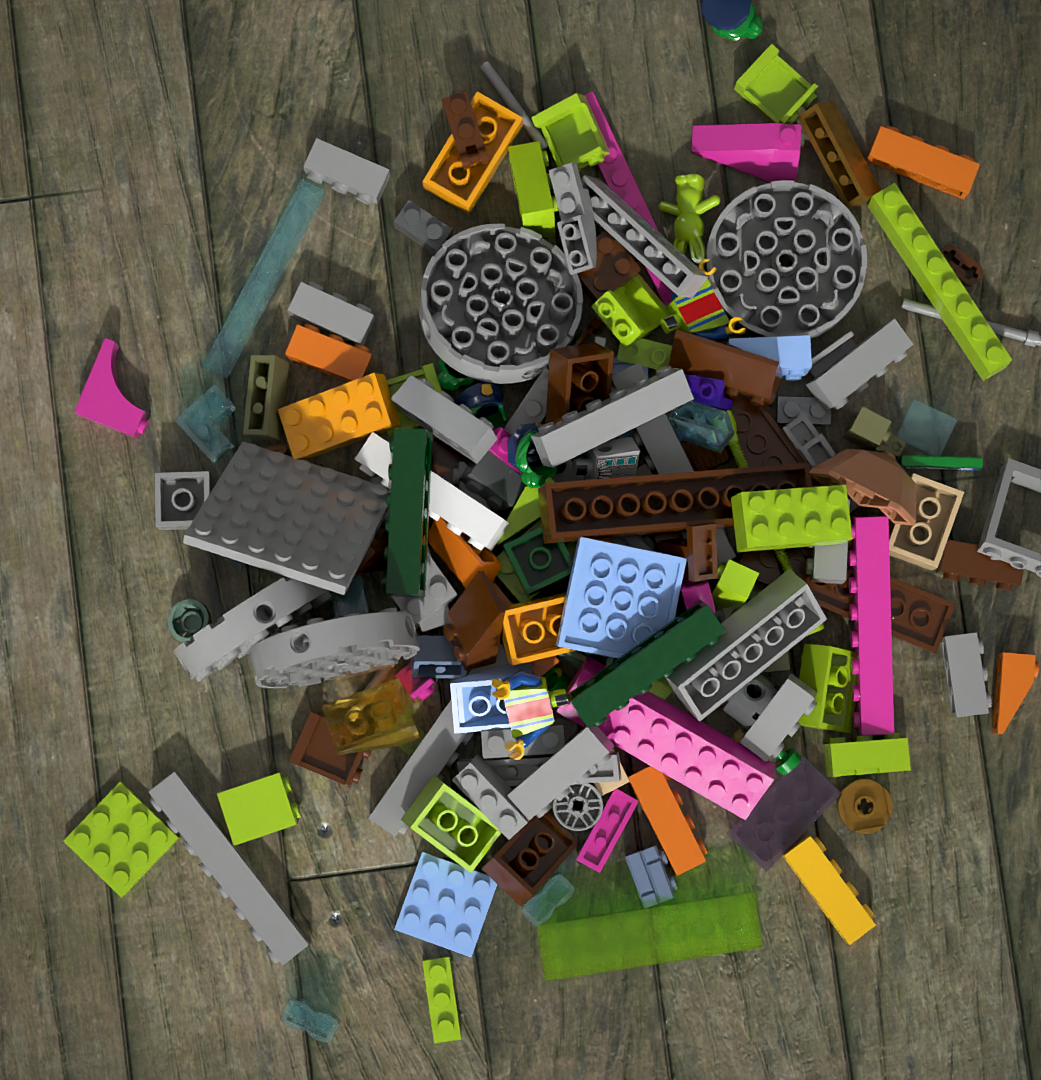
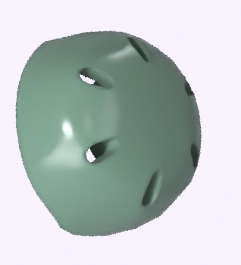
[168,599,212,642]

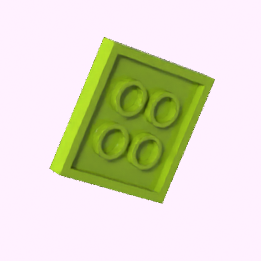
[63,781,180,898]

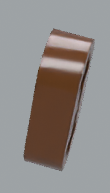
[940,245,983,287]

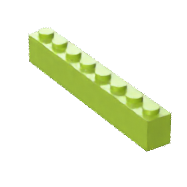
[868,183,1012,381]

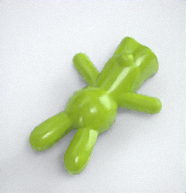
[658,174,720,266]

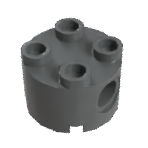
[719,672,780,730]

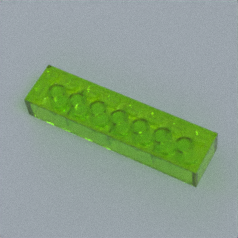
[536,891,763,981]

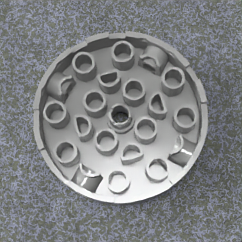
[704,180,867,340]
[419,224,583,384]
[173,577,332,682]
[249,608,420,688]

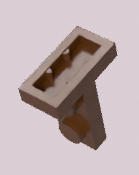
[658,522,718,582]

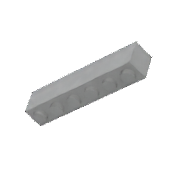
[531,366,694,468]

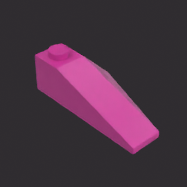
[691,123,801,183]

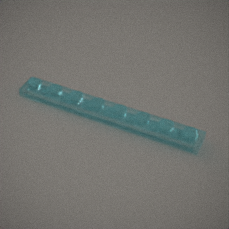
[202,179,326,379]

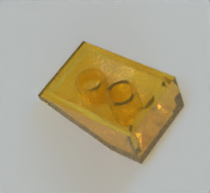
[322,678,420,755]

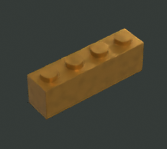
[798,100,881,209]

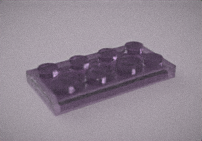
[727,755,842,872]

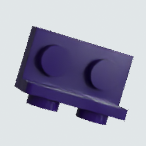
[684,374,733,411]

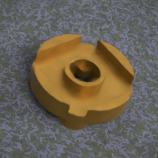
[837,779,893,834]

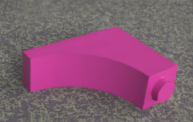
[74,338,149,439]

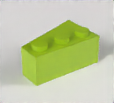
[508,141,559,239]
[709,559,759,619]
[823,733,911,777]

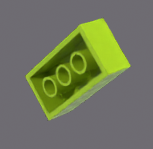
[731,485,853,552]

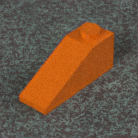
[992,652,1039,734]

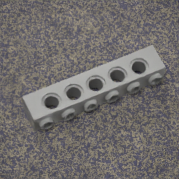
[581,175,708,298]

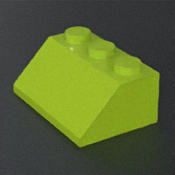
[798,644,856,734]

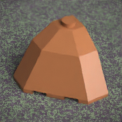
[809,449,916,526]

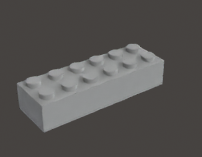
[666,569,827,722]

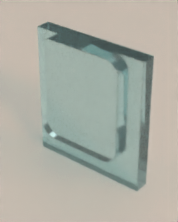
[896,399,957,456]

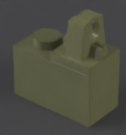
[842,406,906,458]

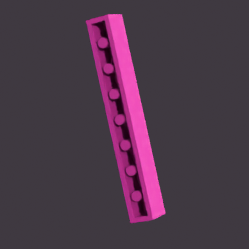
[848,515,894,735]

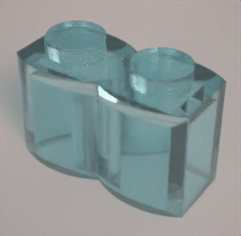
[521,872,575,927]
[281,997,341,1042]

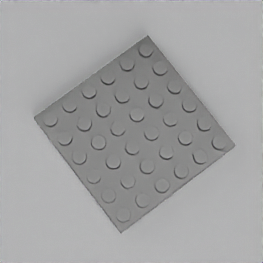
[183,442,391,595]

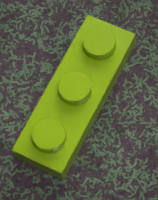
[422,956,461,1044]

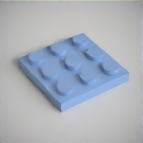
[394,851,497,957]

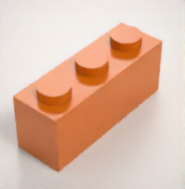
[285,324,373,382]
[428,517,502,588]

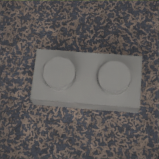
[776,396,831,426]

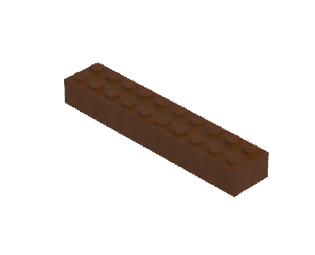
[538,463,812,544]

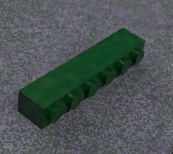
[383,429,433,597]
[565,600,726,728]

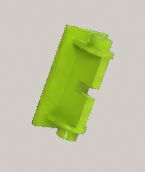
[617,339,672,370]

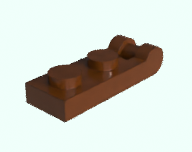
[441,91,489,170]

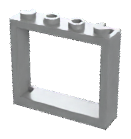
[977,458,1041,577]

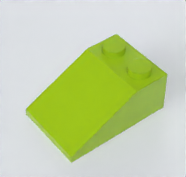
[496,477,554,549]

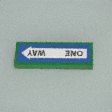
[898,455,983,471]

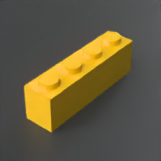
[781,835,876,945]

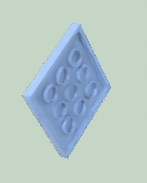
[556,537,687,658]

